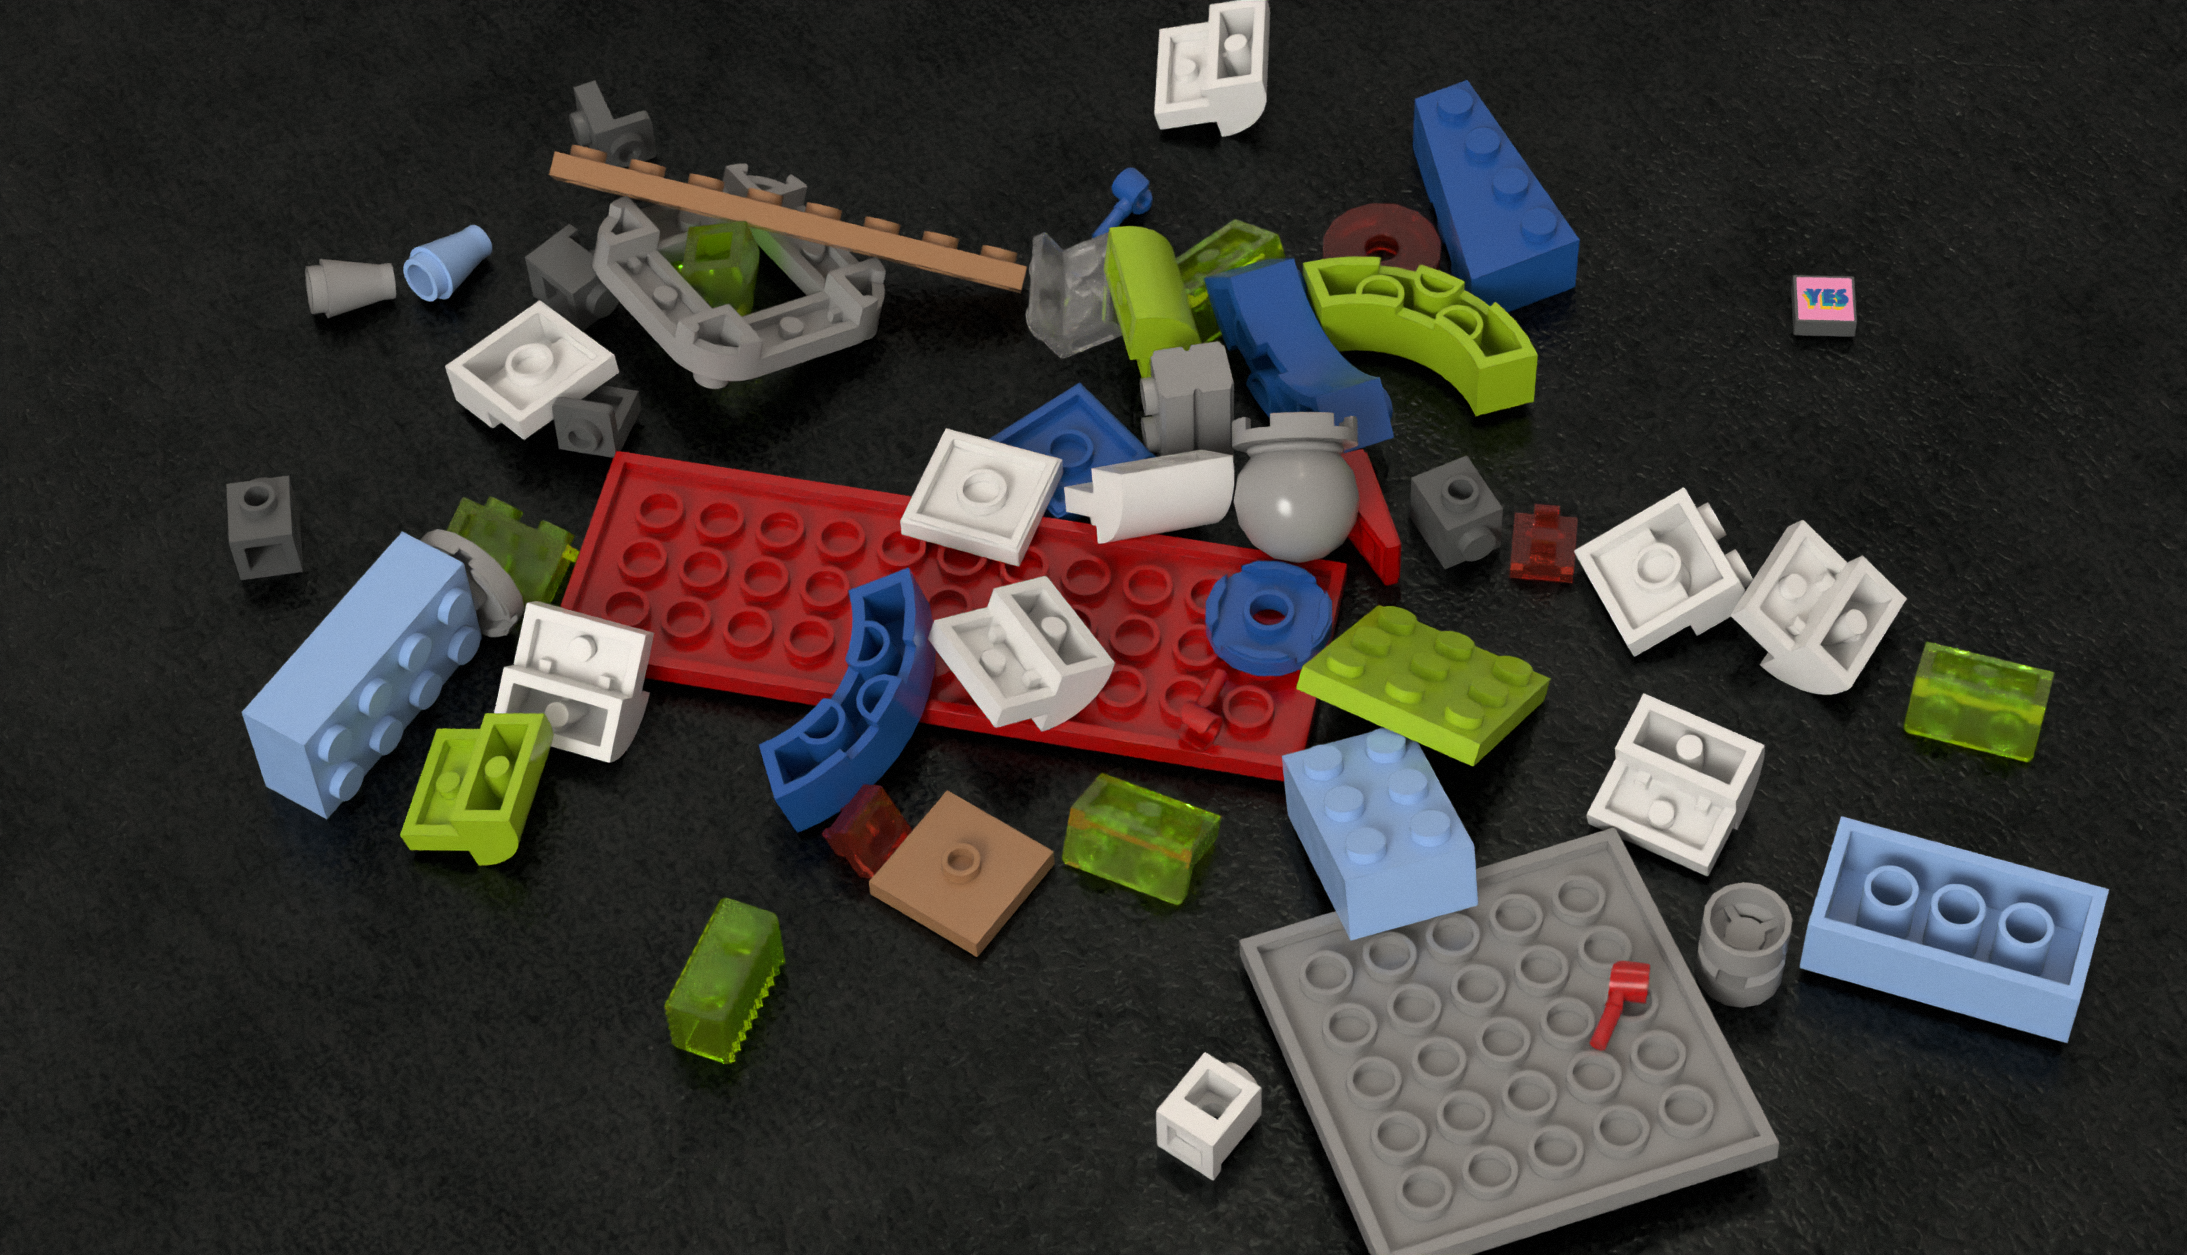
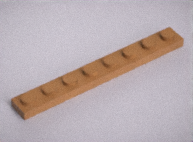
[549,145,1027,293]

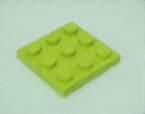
[1296,605,1551,767]

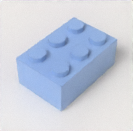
[1282,728,1478,941]

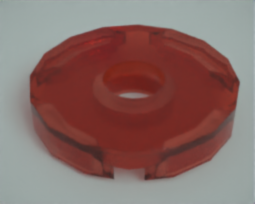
[1323,203,1441,272]

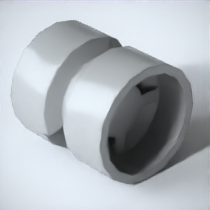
[1695,882,1792,1008]

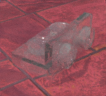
[1026,232,1122,359]

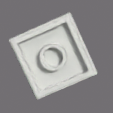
[900,428,1063,567]

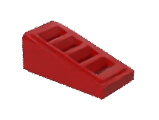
[1341,449,1401,586]

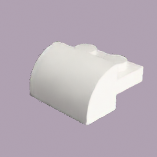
[1154,0,1270,137]
[1064,450,1234,544]
[1730,520,1907,695]
[928,576,1115,732]
[494,601,654,763]
[1587,693,1765,876]

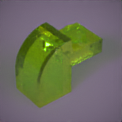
[670,221,760,317]

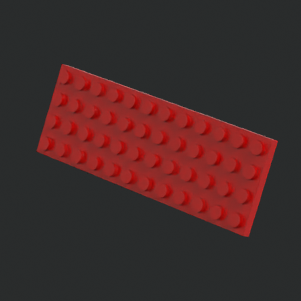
[560,451,1347,781]

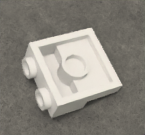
[445,300,619,440]
[1574,488,1753,657]

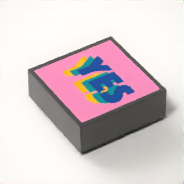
[1791,275,1857,336]

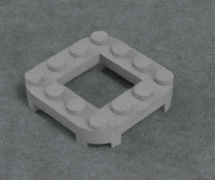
[592,163,886,389]

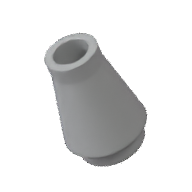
[305,259,396,318]

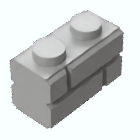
[1140,341,1234,461]

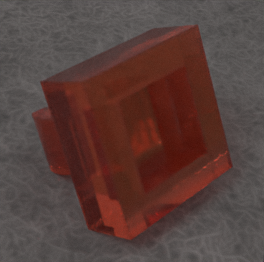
[1509,504,1578,583]
[822,784,913,879]

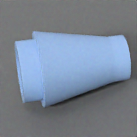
[403,225,492,301]

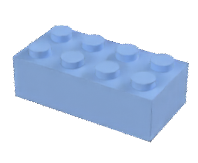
[242,532,482,819]
[1799,816,2109,1043]

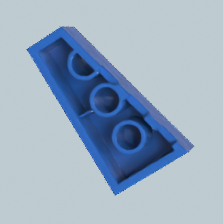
[1413,80,1580,313]

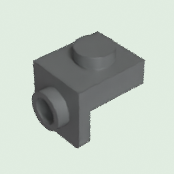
[569,81,657,168]
[552,385,642,458]

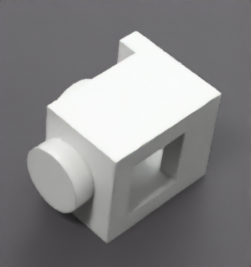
[1156,1052,1261,1180]

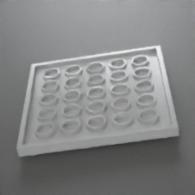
[1239,827,1779,1255]

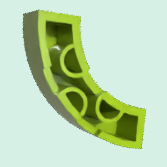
[1303,257,1538,416]

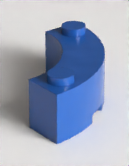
[1204,258,1394,453]
[759,567,936,833]

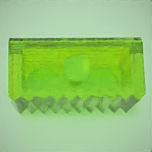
[664,897,786,1064]

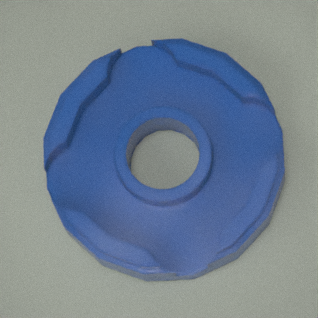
[1206,561,1332,676]

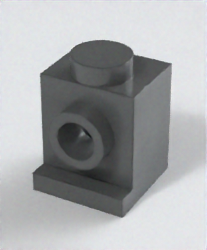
[525,224,619,332]

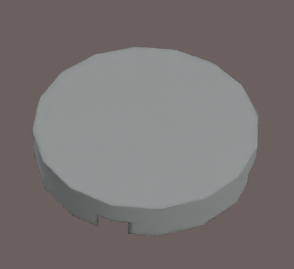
[420,529,525,637]

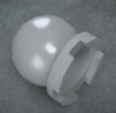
[1232,412,1360,563]

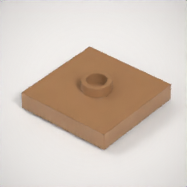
[869,790,1055,957]

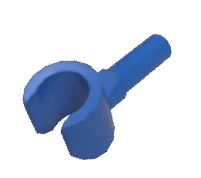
[1092,167,1153,245]

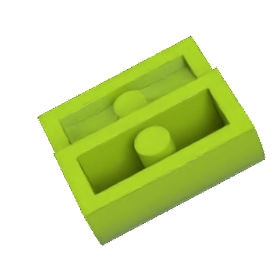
[1104,226,1201,378]
[400,713,554,866]

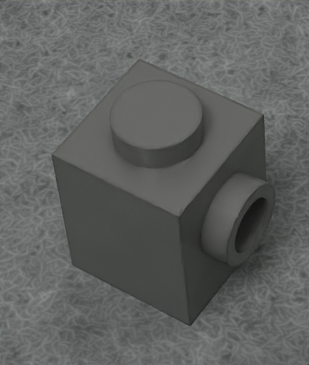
[1409,455,1503,569]
[226,475,303,580]

